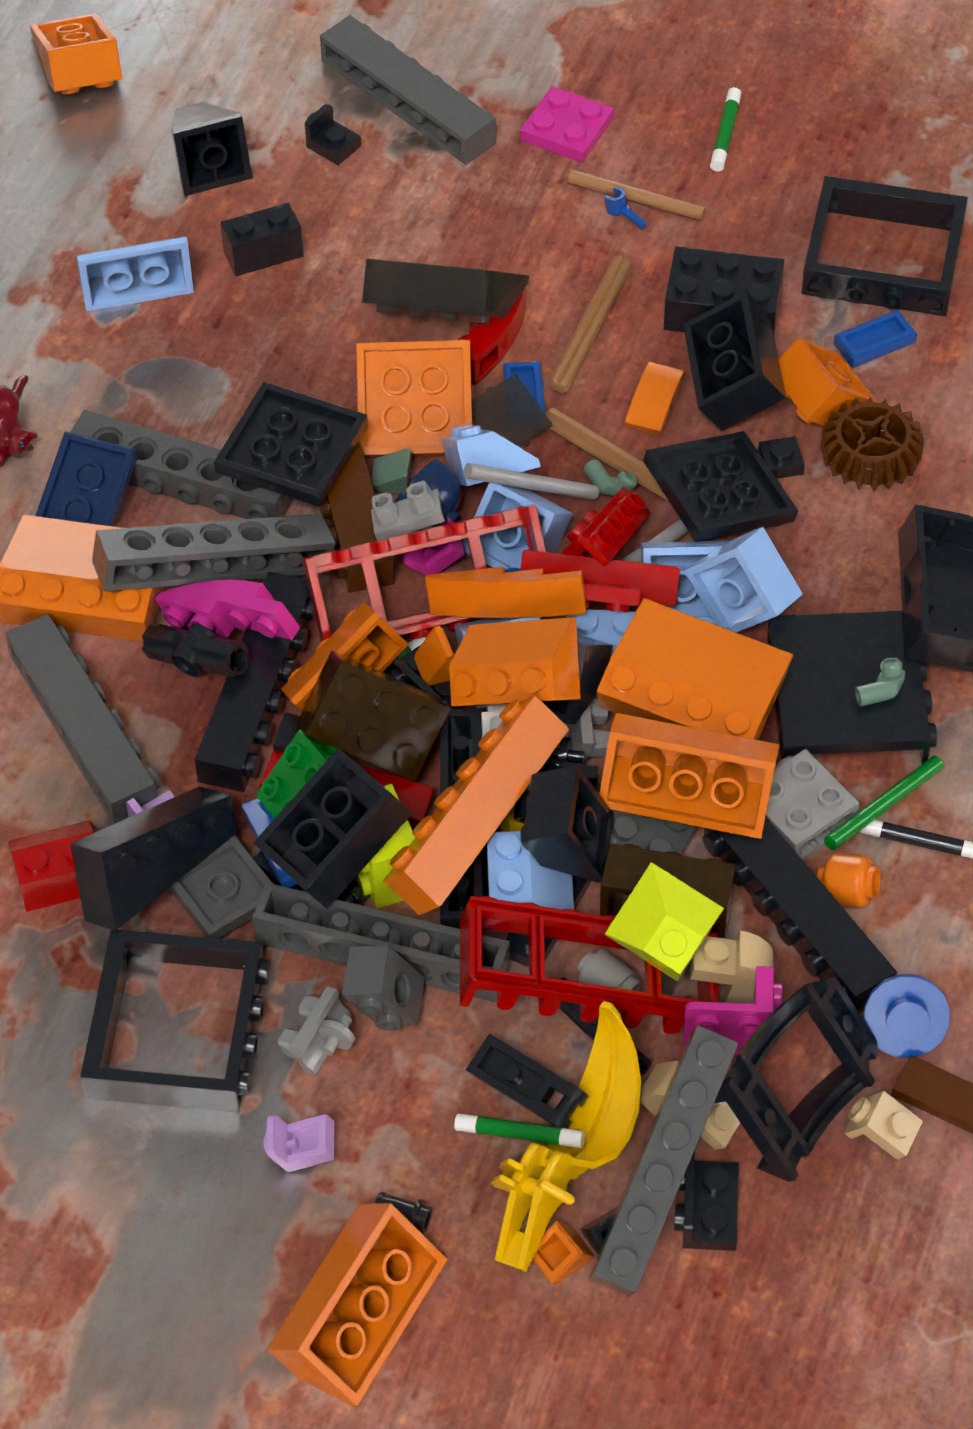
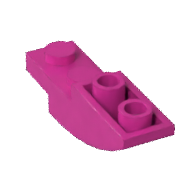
[154,580,301,640]

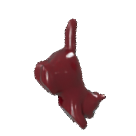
[0,375,37,467]

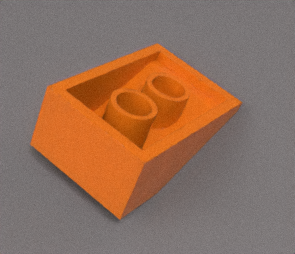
[30,13,123,94]

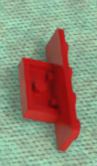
[562,487,650,566]
[520,550,680,612]

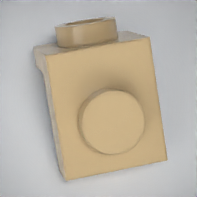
[844,1091,923,1160]

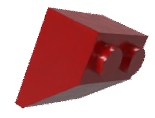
[8,821,93,912]

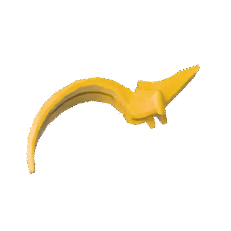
[491,1001,641,1272]

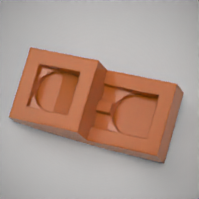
[625,362,685,436]

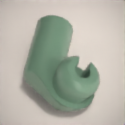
[583,459,638,496]
[855,658,905,707]

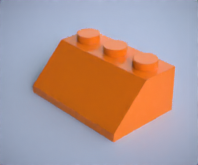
[281,602,409,711]
[449,617,581,706]

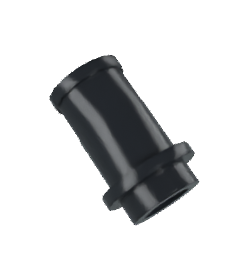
[375,1192,432,1233]

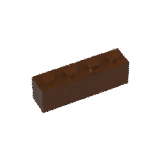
[319,443,394,593]

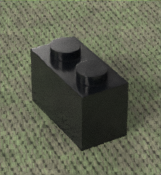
[220,202,304,277]

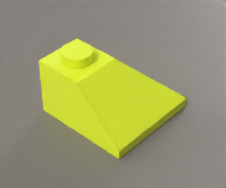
[605,862,724,981]

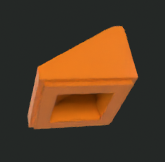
[414,625,454,686]
[532,1221,595,1285]

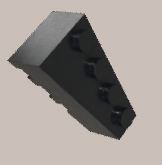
[70,786,237,931]

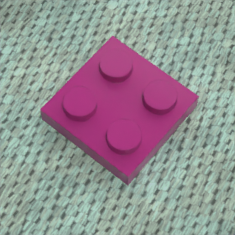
[520,86,614,163]

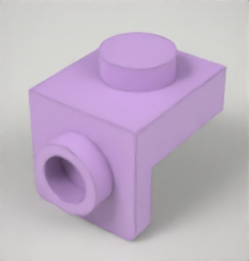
[263,1114,334,1172]

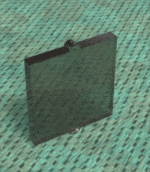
[472,373,552,447]

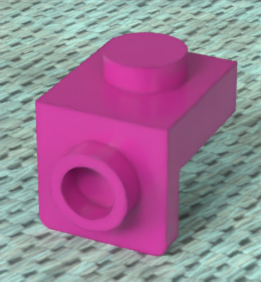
[402,519,464,575]

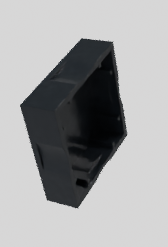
[898,504,973,672]

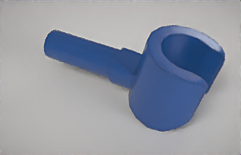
[604,187,647,230]

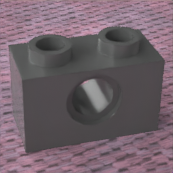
[342,945,425,1031]

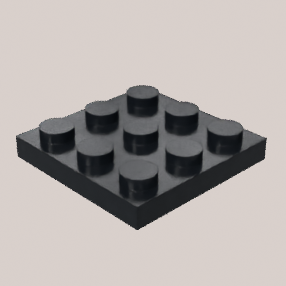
[214,381,368,507]
[643,431,798,542]

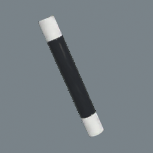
[860,820,973,859]

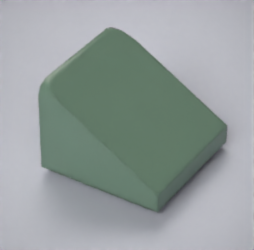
[371,449,412,494]

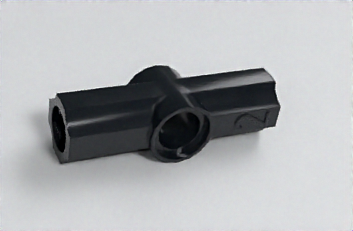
[142,624,250,677]

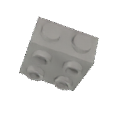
[766,749,859,861]

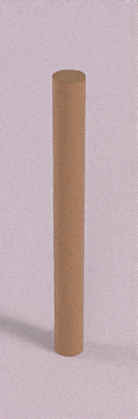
[568,169,706,221]

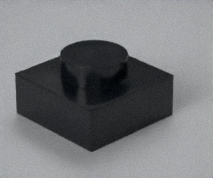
[758,436,805,479]

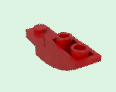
[458,278,526,386]

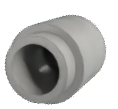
[577,948,642,991]

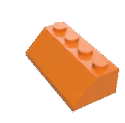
[599,713,780,839]
[267,1203,448,1407]

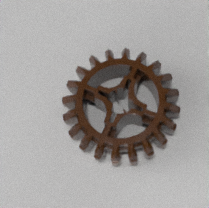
[820,396,924,491]

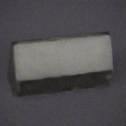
[362,258,529,324]

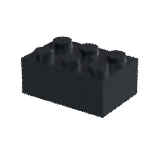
[663,246,785,335]
[683,291,786,431]
[253,748,412,909]

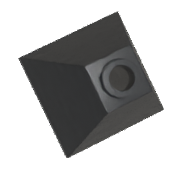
[172,102,253,196]

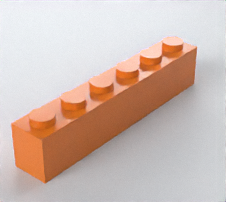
[383,695,569,915]

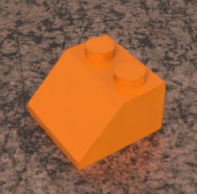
[778,337,878,426]

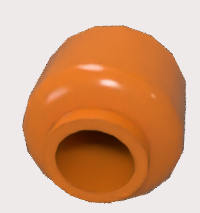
[817,853,881,908]

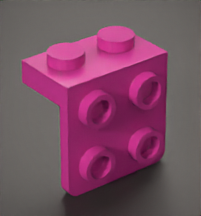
[684,966,782,1055]

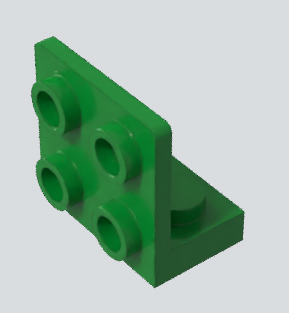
[257,729,338,818]

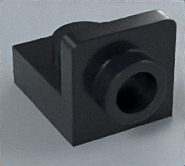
[305,103,361,166]

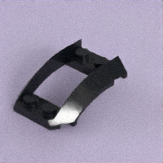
[714,977,877,1182]

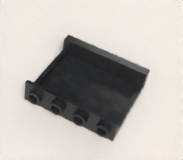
[767,610,937,764]

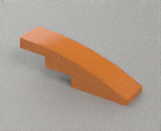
[425,567,587,618]

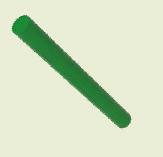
[824,755,944,850]

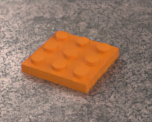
[356,340,472,458]

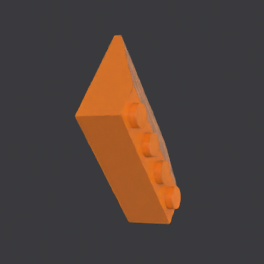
[0,515,164,642]
[596,598,794,740]

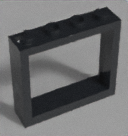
[801,176,968,316]
[80,930,270,1113]

